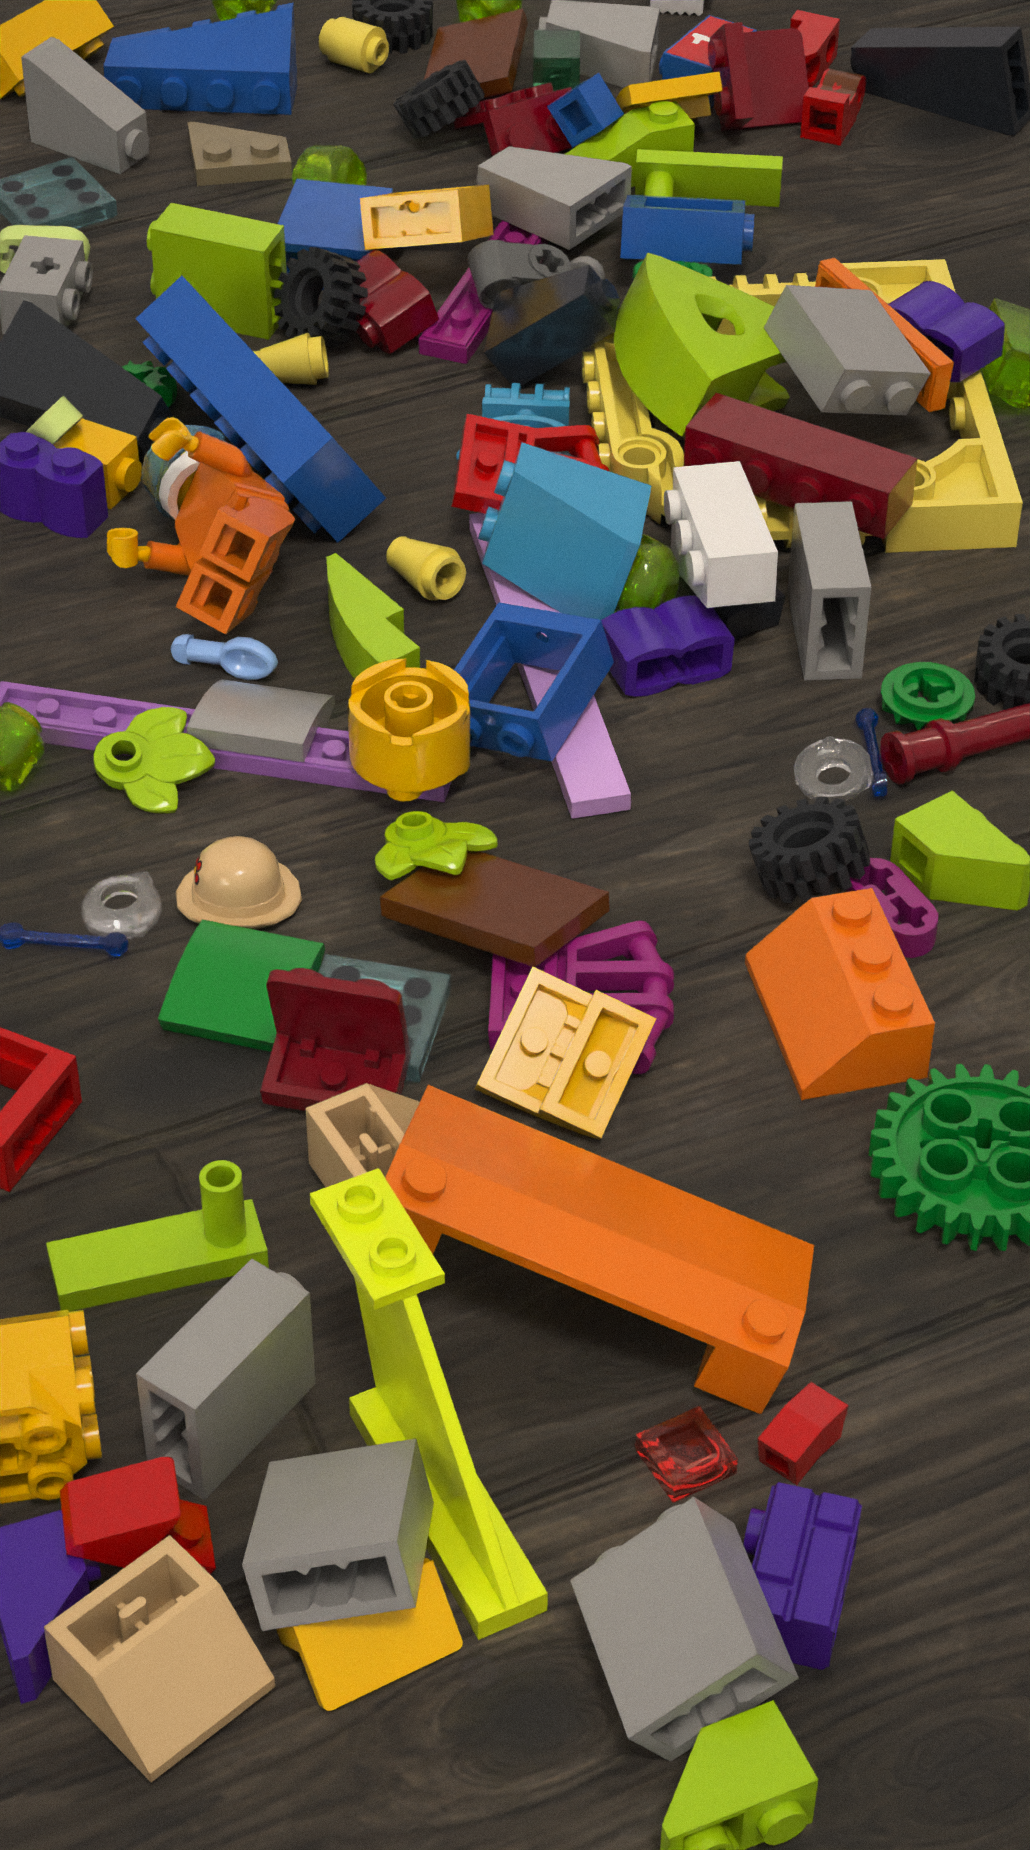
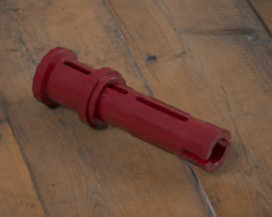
[880,703,1030,785]

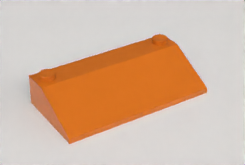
[385,1085,814,1414]

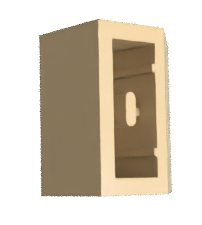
[305,1083,420,1187]
[44,1535,275,1783]

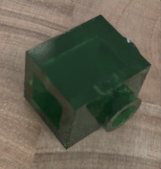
[533,30,580,91]

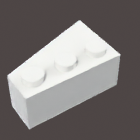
[664,461,778,608]

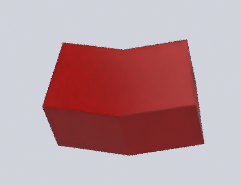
[758,1382,849,1485]

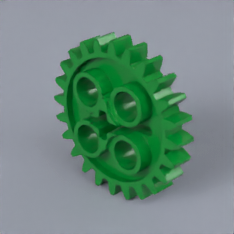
[868,1064,1030,1251]

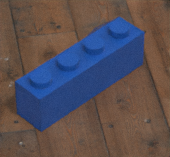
[103,2,298,115]

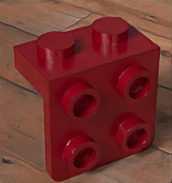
[708,22,809,131]
[453,82,584,157]
[260,968,411,1111]

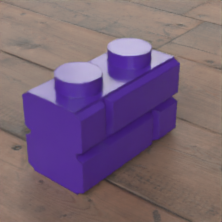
[743,1482,862,1670]

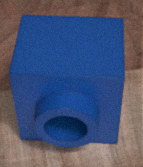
[547,72,624,148]

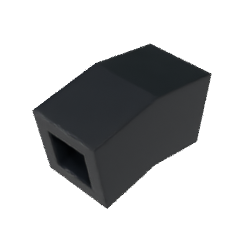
[713,588,786,642]

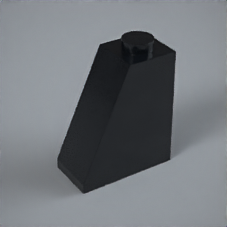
[484,265,620,386]

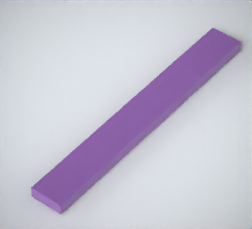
[0,681,452,802]

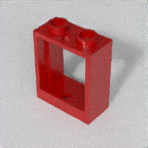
[0,1027,82,1192]

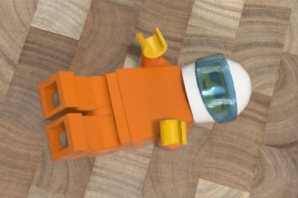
[107,417,295,635]

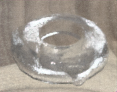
[793,736,874,804]
[81,871,163,940]

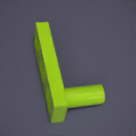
[635,149,783,207]
[46,1160,269,1312]

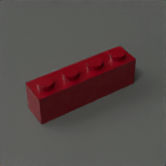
[684,393,918,539]

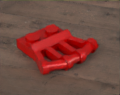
[452,414,610,514]

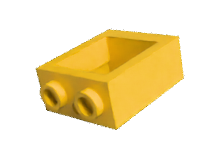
[360,185,494,250]

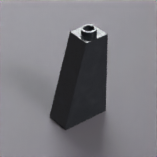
[850,27,1030,135]
[0,300,173,467]

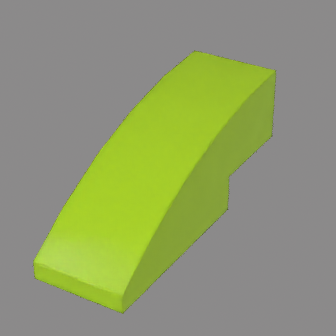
[326,553,420,679]

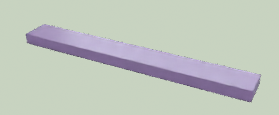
[469,513,631,818]

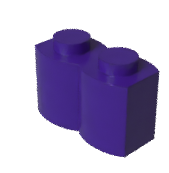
[888,281,1005,382]
[0,432,108,538]
[601,596,735,696]

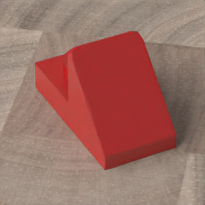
[60,1457,216,1574]

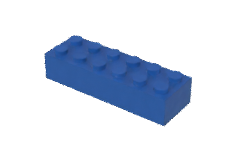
[135,276,386,543]

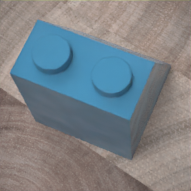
[478,442,652,620]

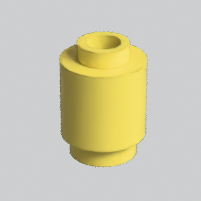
[319,17,389,73]

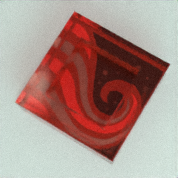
[635,1406,738,1503]

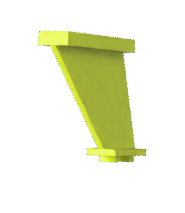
[310,1168,548,1640]

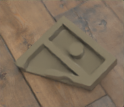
[187,122,292,186]

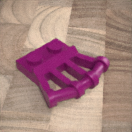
[488,921,674,1074]

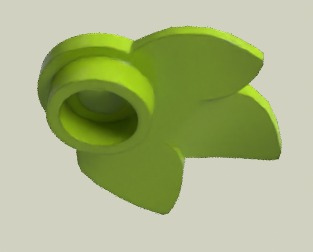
[93,707,215,814]
[375,811,498,880]

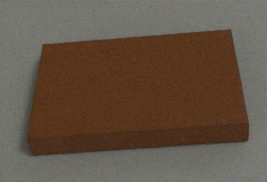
[424,9,528,98]
[380,851,610,967]

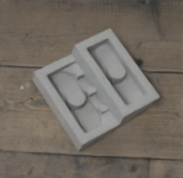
[186,679,335,762]

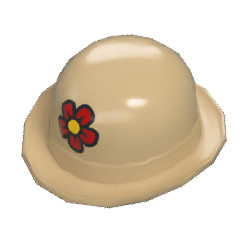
[176,836,302,930]

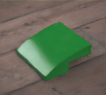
[158,919,326,1052]

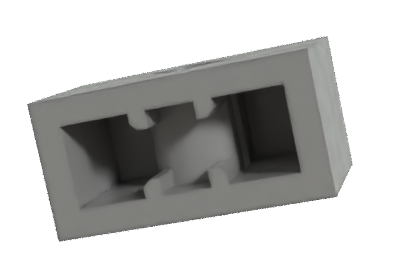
[0,235,93,334]

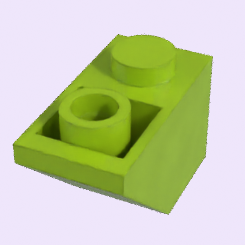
[890,790,1030,911]
[660,1700,818,1850]

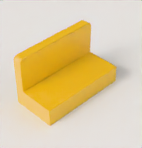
[276,1557,463,1711]

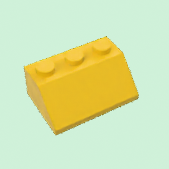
[0,0,114,99]

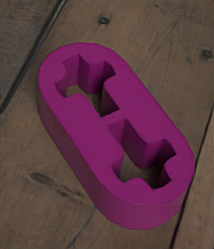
[846,858,938,958]

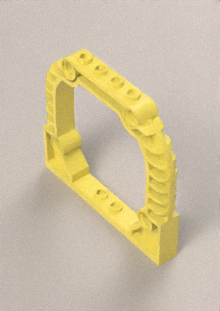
[582,259,1023,553]

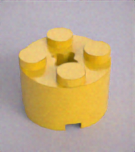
[348,659,470,801]

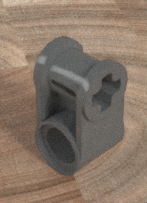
[467,240,571,309]

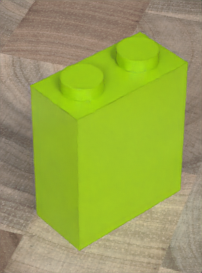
[147,203,287,340]

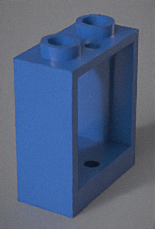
[620,195,755,265]
[454,602,614,762]

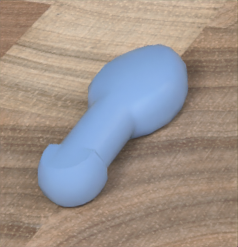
[170,634,278,680]

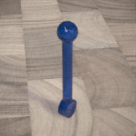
[855,708,887,796]
[0,922,129,957]

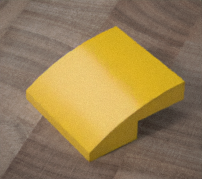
[615,71,722,121]
[475,967,657,1140]

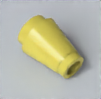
[253,333,329,385]
[386,536,466,600]

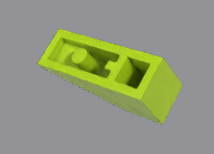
[566,101,695,187]

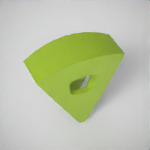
[614,253,790,437]

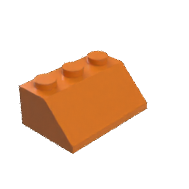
[745,888,935,1100]

